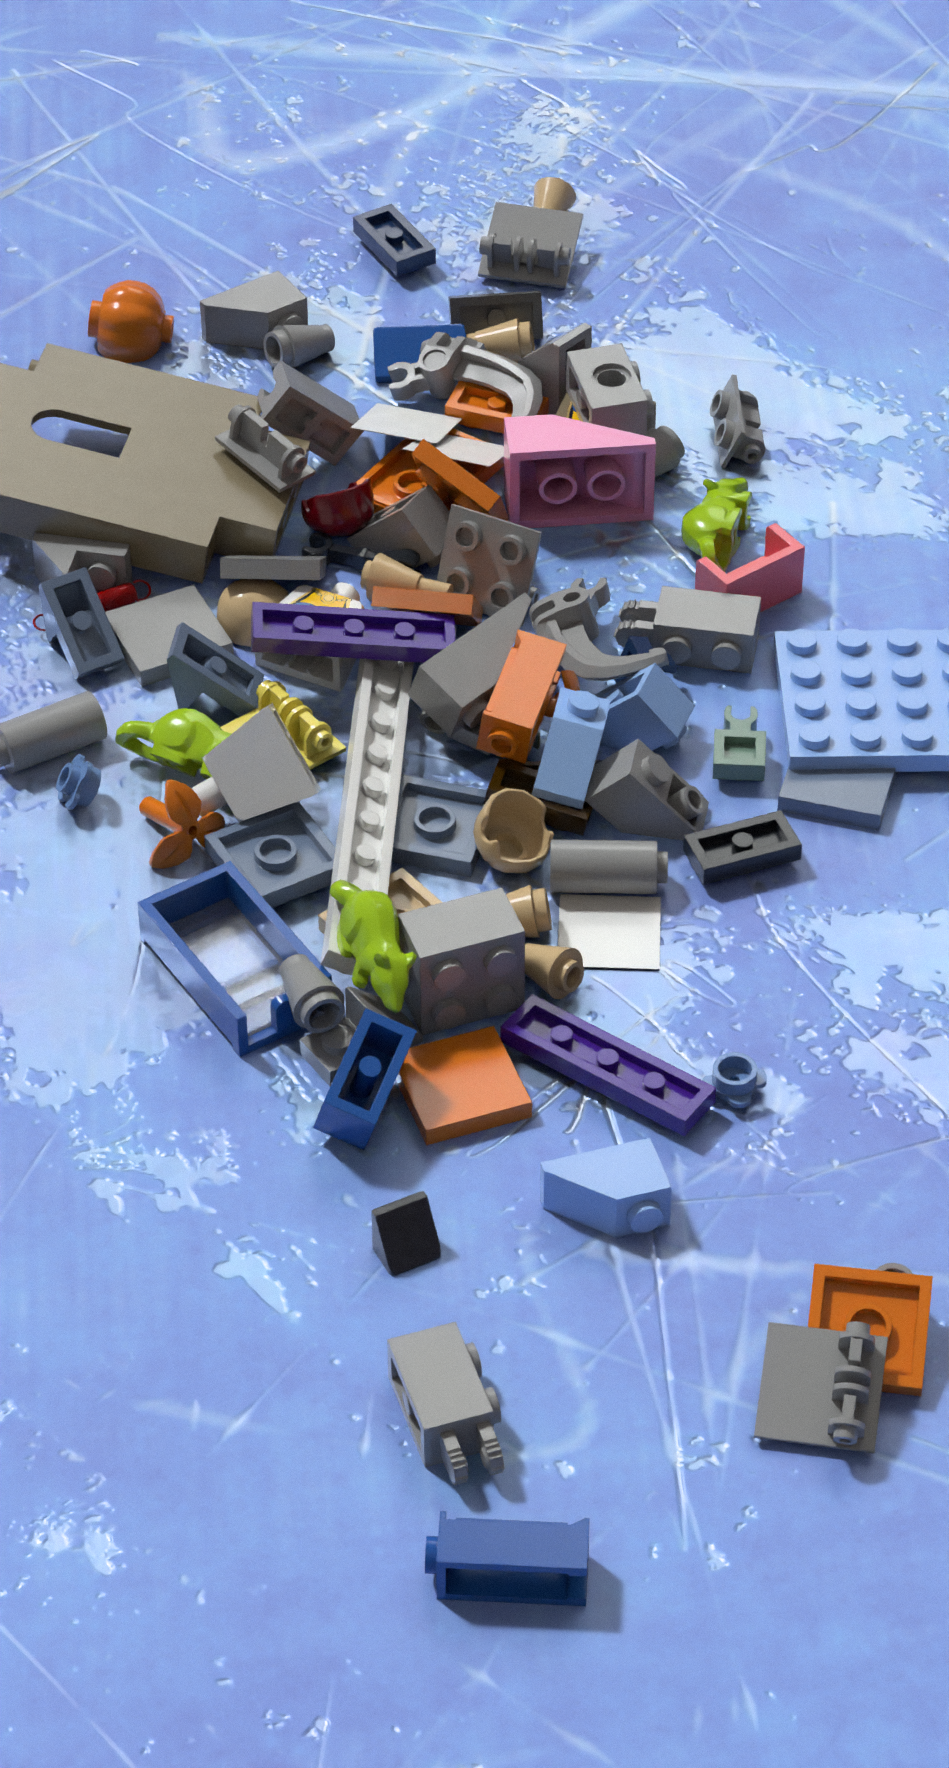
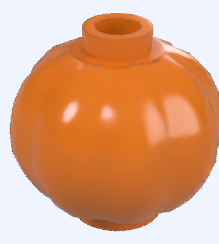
[88,280,174,363]

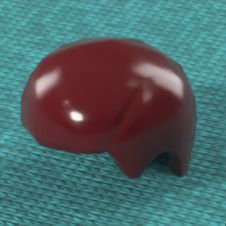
[301,479,374,537]

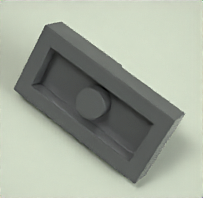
[448,291,543,339]

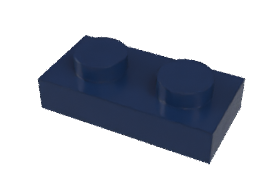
[353,204,436,277]

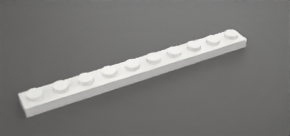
[320,659,414,982]

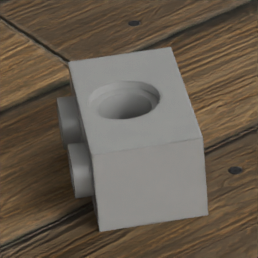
[566,343,654,436]

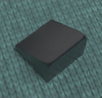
[371,1191,441,1276]

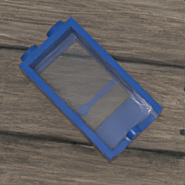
[137,861,332,1058]

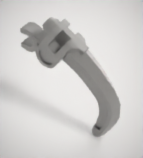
[388,332,543,417]
[529,578,669,681]

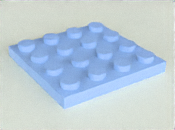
[773,628,949,772]

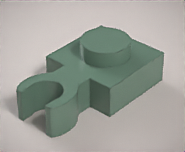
[713,705,766,781]

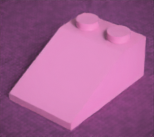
[504,414,656,528]

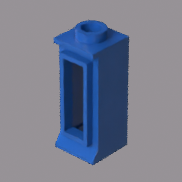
[425,1511,590,1606]

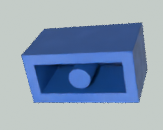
[313,1008,417,1150]

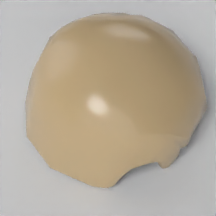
[217,579,289,647]
[473,788,554,873]

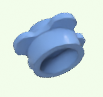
[56,754,101,810]
[702,1052,767,1108]

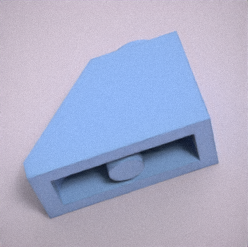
[595,663,695,751]
[532,687,611,809]
[540,1138,672,1238]

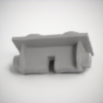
[710,374,766,468]
[215,404,316,493]

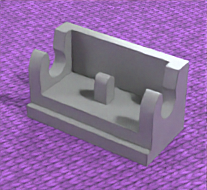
[258,361,364,466]

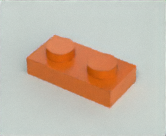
[445,381,549,434]

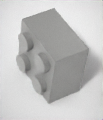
[398,888,525,1035]

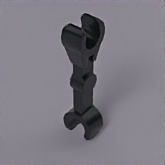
[302,532,421,574]

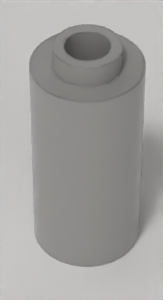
[0,691,107,774]
[550,839,668,894]

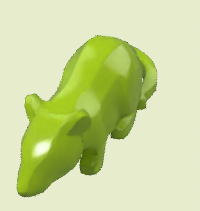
[681,477,752,572]
[115,708,231,779]
[329,879,417,1013]

